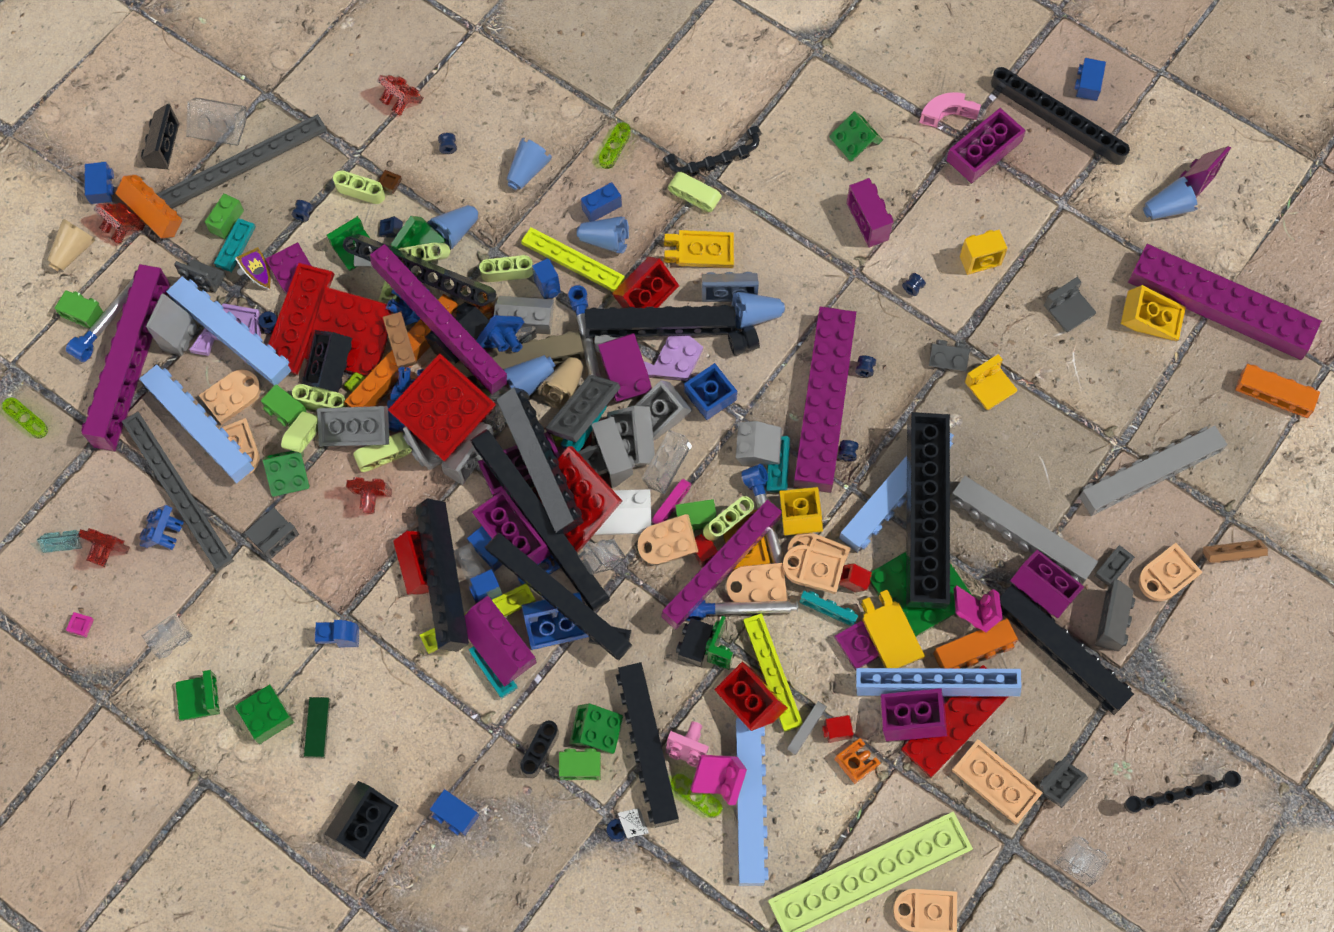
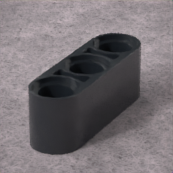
[520,720,559,778]

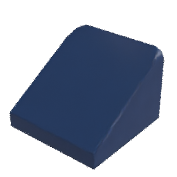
[379,216,403,238]

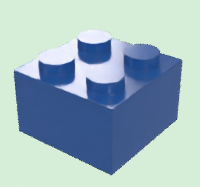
[684,363,738,420]

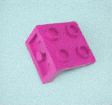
[953,585,1003,632]
[691,755,747,805]

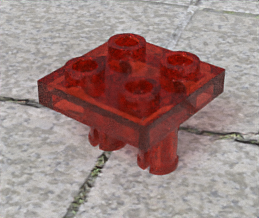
[377,75,424,116]
[93,203,145,244]
[346,477,392,514]
[77,528,130,567]

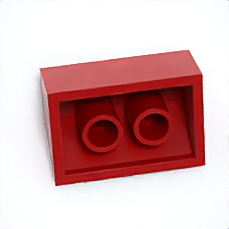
[612,256,680,308]
[393,531,429,594]
[714,661,788,731]

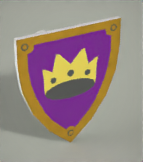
[235,247,271,290]

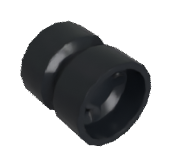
[727,325,760,356]

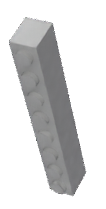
[1079,426,1228,516]
[950,476,1098,585]

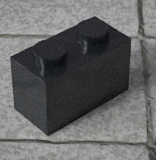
[676,618,713,667]

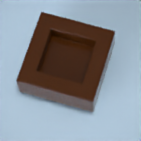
[378,170,402,194]

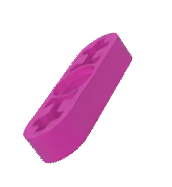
[651,478,692,525]

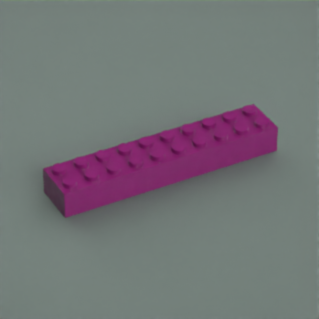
[1128,243,1322,360]
[81,264,171,452]
[793,306,857,493]

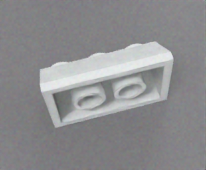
[594,489,651,535]

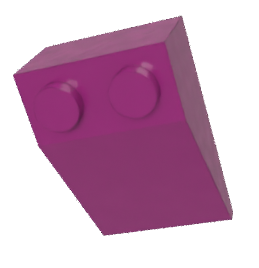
[1179,146,1231,198]
[598,333,652,402]

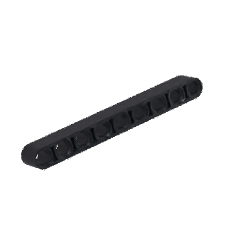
[991,67,1130,165]
[343,234,497,306]
[485,533,632,661]

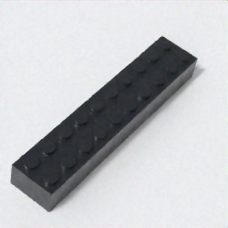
[906,412,950,609]

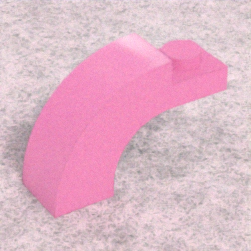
[920,92,981,128]

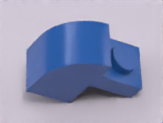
[315,620,360,648]

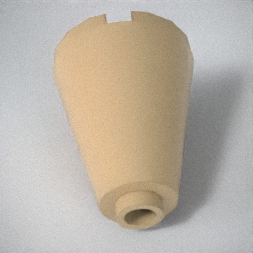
[47,219,96,271]
[538,358,583,409]

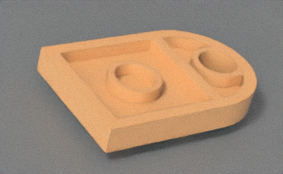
[199,370,261,425]
[219,418,260,475]
[638,514,698,564]
[788,533,851,567]
[1139,543,1203,601]
[783,545,846,594]
[726,562,787,602]
[893,889,957,932]

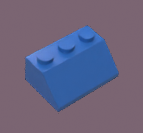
[522,592,589,650]

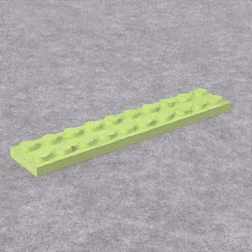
[768,811,973,932]

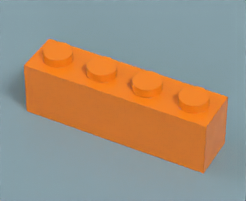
[115,175,183,238]
[1235,364,1320,418]
[933,618,1018,669]

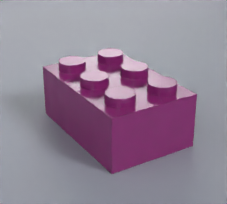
[846,178,894,248]
[1010,550,1084,618]
[881,688,947,742]

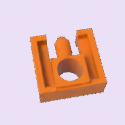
[834,738,881,784]

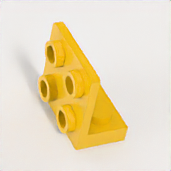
[965,354,1017,410]

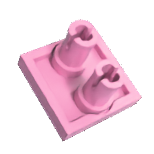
[665,721,709,768]

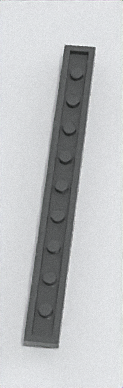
[157,114,327,208]
[122,411,234,572]

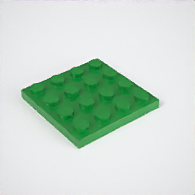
[870,552,973,637]

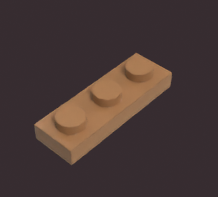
[383,312,417,369]
[1203,540,1268,563]

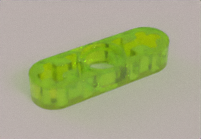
[599,122,631,169]
[2,397,48,439]
[671,774,722,818]

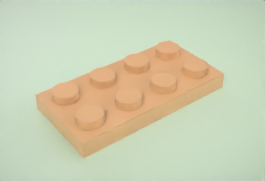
[952,739,1043,825]

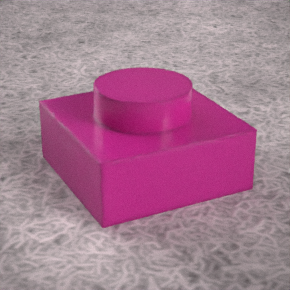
[66,612,94,638]

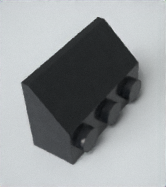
[141,104,180,169]
[425,302,489,364]
[301,330,352,393]
[325,781,399,859]

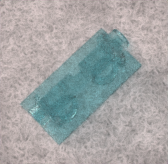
[37,530,82,553]

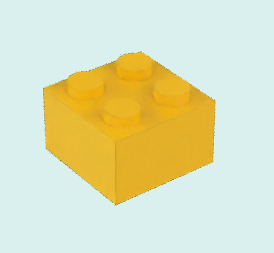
[959,229,1008,275]
[779,487,823,535]

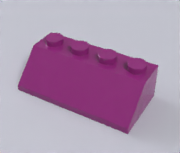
[472,490,551,564]
[465,596,537,687]

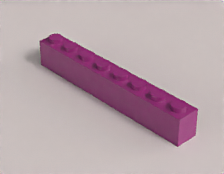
[661,499,782,630]

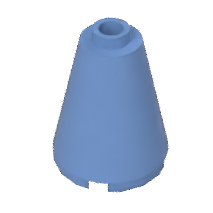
[506,138,552,190]
[1143,177,1198,220]
[427,205,478,250]
[576,216,629,254]
[732,292,785,329]
[503,355,555,396]

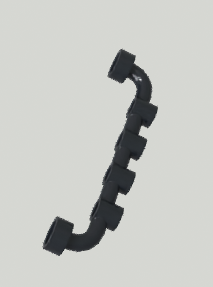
[662,126,762,176]
[1124,771,1241,814]

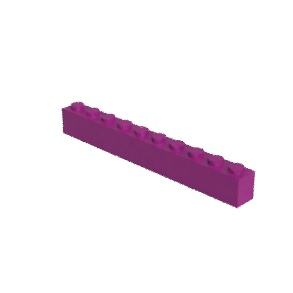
[370,244,507,395]

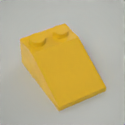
[1121,285,1186,341]

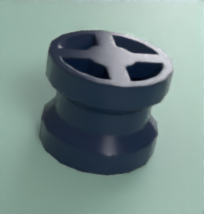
[438,133,457,154]
[291,200,313,222]
[902,273,926,296]
[258,311,277,334]
[855,355,876,377]
[838,440,859,461]
[607,819,626,842]

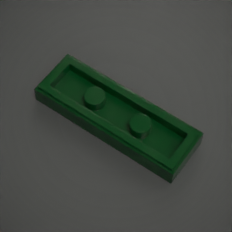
[304,697,331,759]

